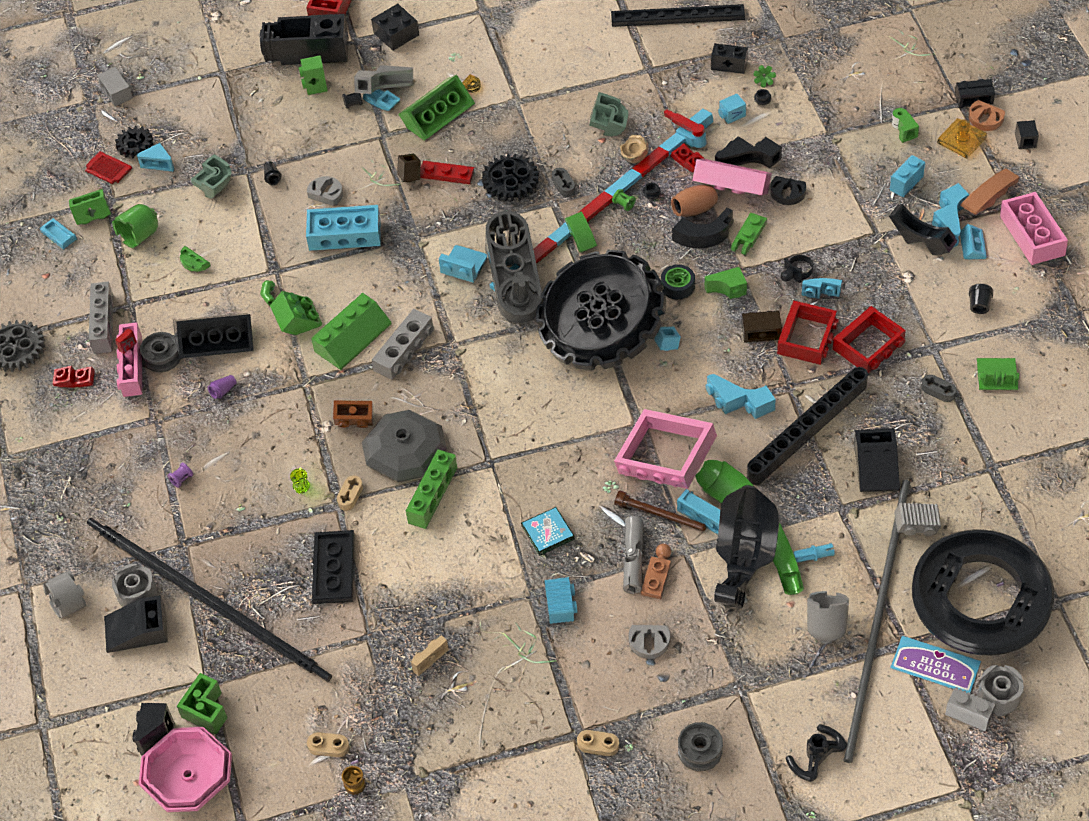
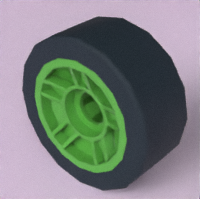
[661,264,695,300]

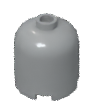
[807,591,849,644]

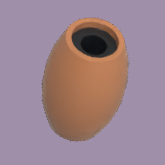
[671,185,718,217]

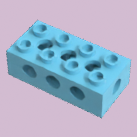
[306,205,381,251]

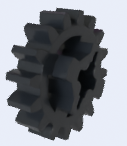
[115,126,154,159]

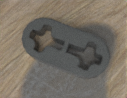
[552,167,575,197]
[921,375,957,402]

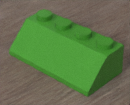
[398,74,475,140]
[311,293,392,370]

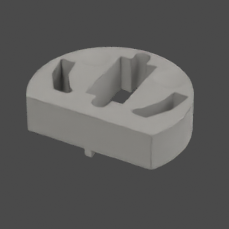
[307,176,343,206]
[629,625,670,659]

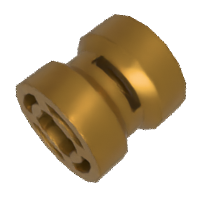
[342,766,366,795]

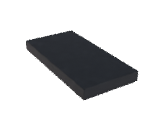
[312,530,355,604]

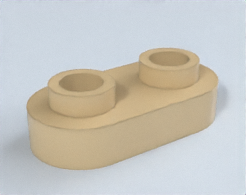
[577,730,619,756]
[307,732,350,757]

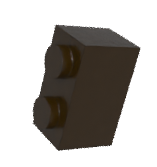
[741,311,782,343]

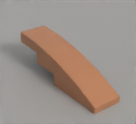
[961,168,1020,215]

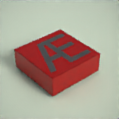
[115,328,137,354]

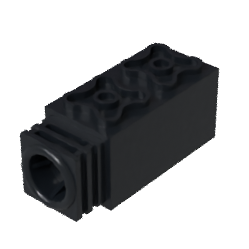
[260,14,349,65]

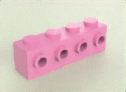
[117,323,142,397]

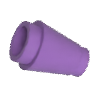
[208,375,237,399]

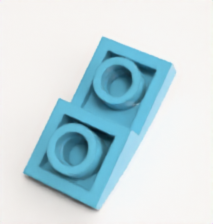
[801,278,842,299]

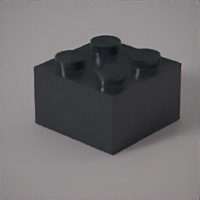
[371,4,419,51]

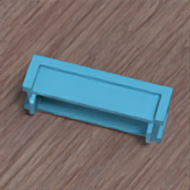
[677,489,720,534]

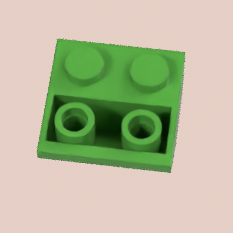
[270,291,322,335]

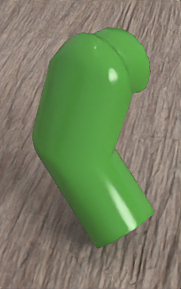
[260,280,275,306]

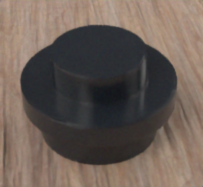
[754,89,771,105]
[643,182,661,199]

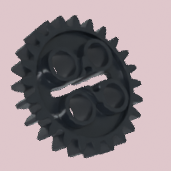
[482,154,539,201]

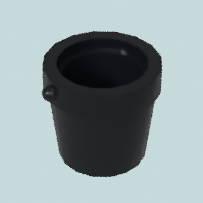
[969,284,994,314]

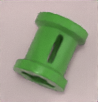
[612,189,636,211]

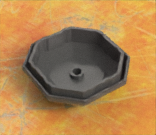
[362,410,447,482]

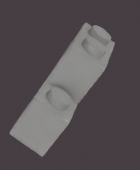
[354,65,414,94]

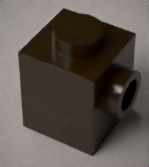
[397,153,421,183]

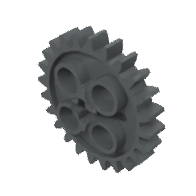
[0,320,46,372]

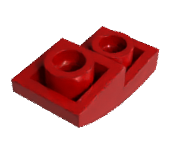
[670,143,705,173]
[52,366,95,388]

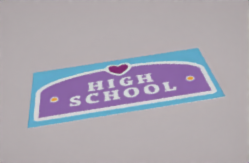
[890,636,981,693]

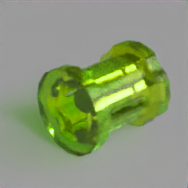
[290,468,310,494]

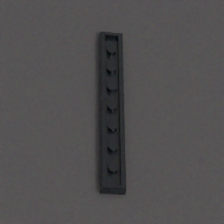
[611,4,745,27]

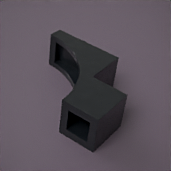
[889,204,957,255]

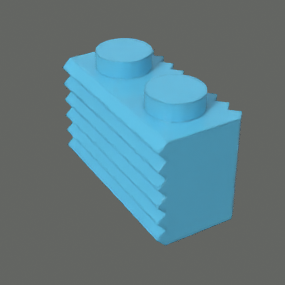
[889,155,925,197]
[545,577,578,624]

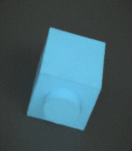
[718,94,746,124]

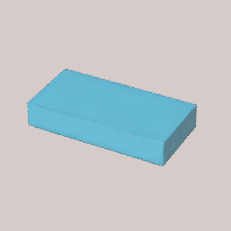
[40,218,77,250]

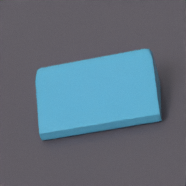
[960,224,987,259]

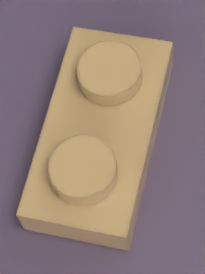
[411,635,449,676]

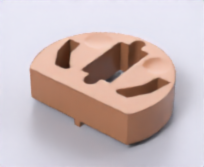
[969,100,1005,131]

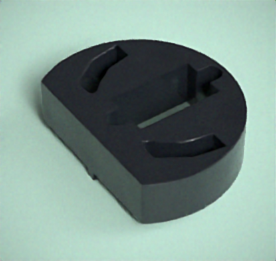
[770,176,806,205]

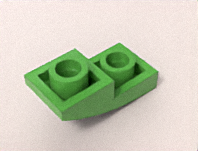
[565,212,597,252]

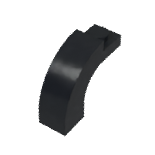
[672,207,734,249]

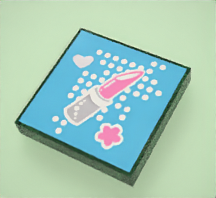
[521,507,575,556]

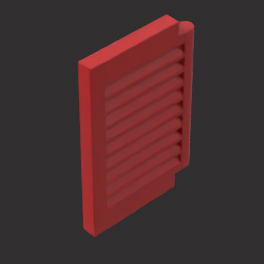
[85,151,132,184]

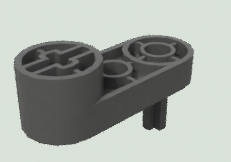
[485,211,542,323]

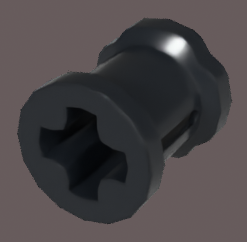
[342,93,363,109]

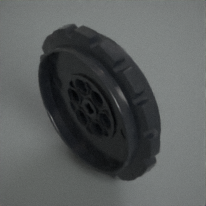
[536,250,666,370]

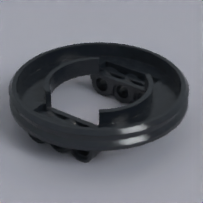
[912,529,1055,656]

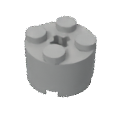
[112,563,157,607]
[43,570,86,618]
[977,665,1024,716]

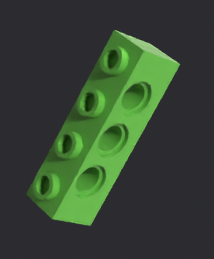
[405,449,458,529]

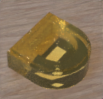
[462,74,481,93]

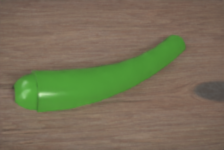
[695,460,804,595]

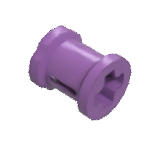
[167,462,193,488]

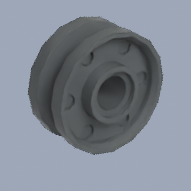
[140,332,181,372]
[678,722,723,771]

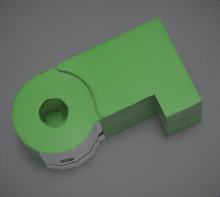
[892,108,919,143]

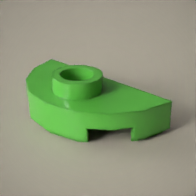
[180,246,210,272]

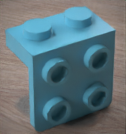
[439,245,487,283]

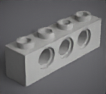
[89,281,114,354]
[372,309,434,380]

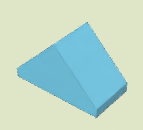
[137,143,174,172]

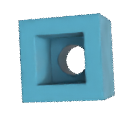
[654,326,681,351]

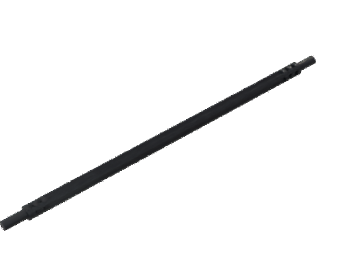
[87,518,332,682]

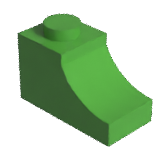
[704,267,747,299]

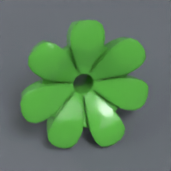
[753,65,776,88]

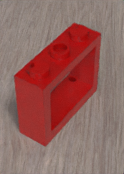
[777,300,839,365]
[832,306,906,373]

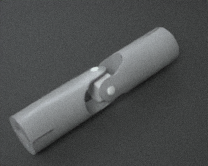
[623,516,643,594]

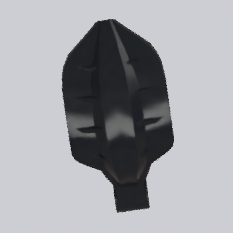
[714,485,779,609]

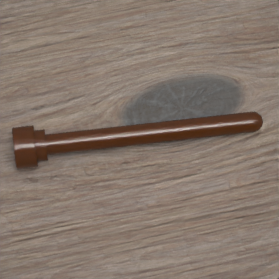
[614,490,706,531]

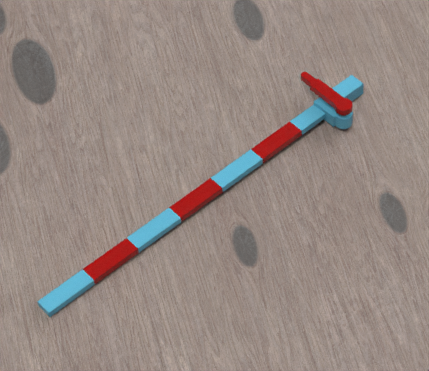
[489,109,713,291]

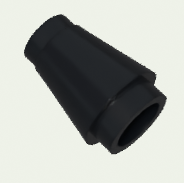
[264,161,281,185]

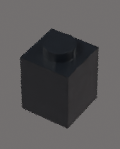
[1015,120,1039,149]

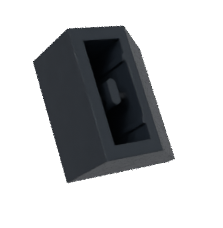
[133,703,175,756]

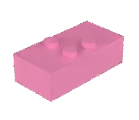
[692,159,772,195]
[1000,192,1068,265]

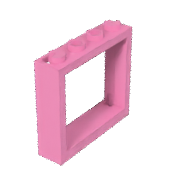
[614,409,717,489]

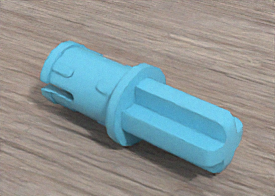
[793,543,835,563]

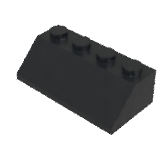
[173,313,254,358]

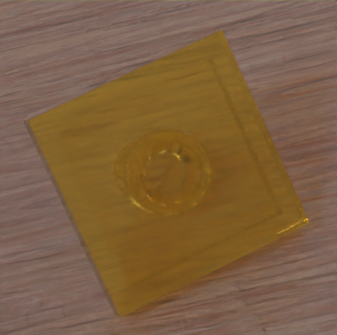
[937,118,987,159]

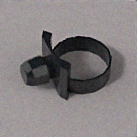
[780,255,814,283]

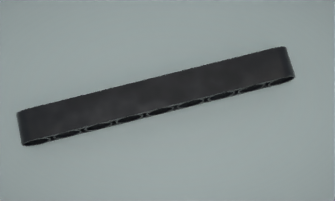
[747,367,868,485]

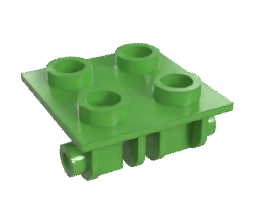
[976,358,1019,390]

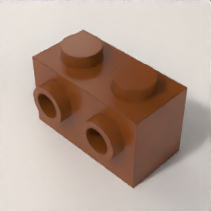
[333,400,373,428]

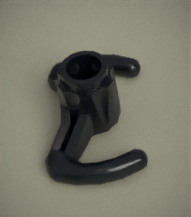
[786,724,847,782]

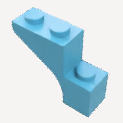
[932,183,969,247]
[705,374,776,419]

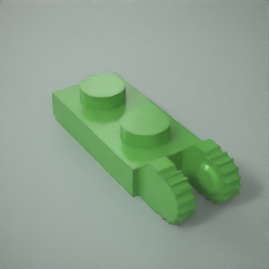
[731,212,767,255]

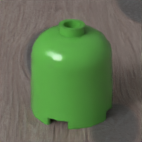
[112,204,158,248]

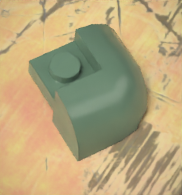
[589,92,629,136]
[191,154,232,199]

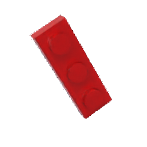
[420,160,474,184]

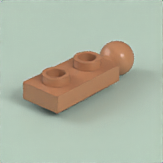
[641,544,672,599]

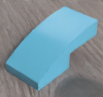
[363,89,400,111]

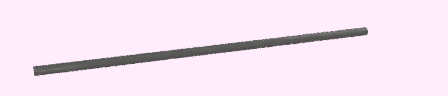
[844,480,910,763]

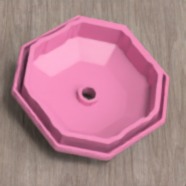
[139,727,232,812]

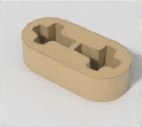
[337,475,363,511]

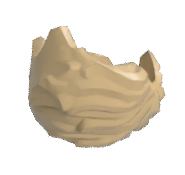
[620,135,648,164]

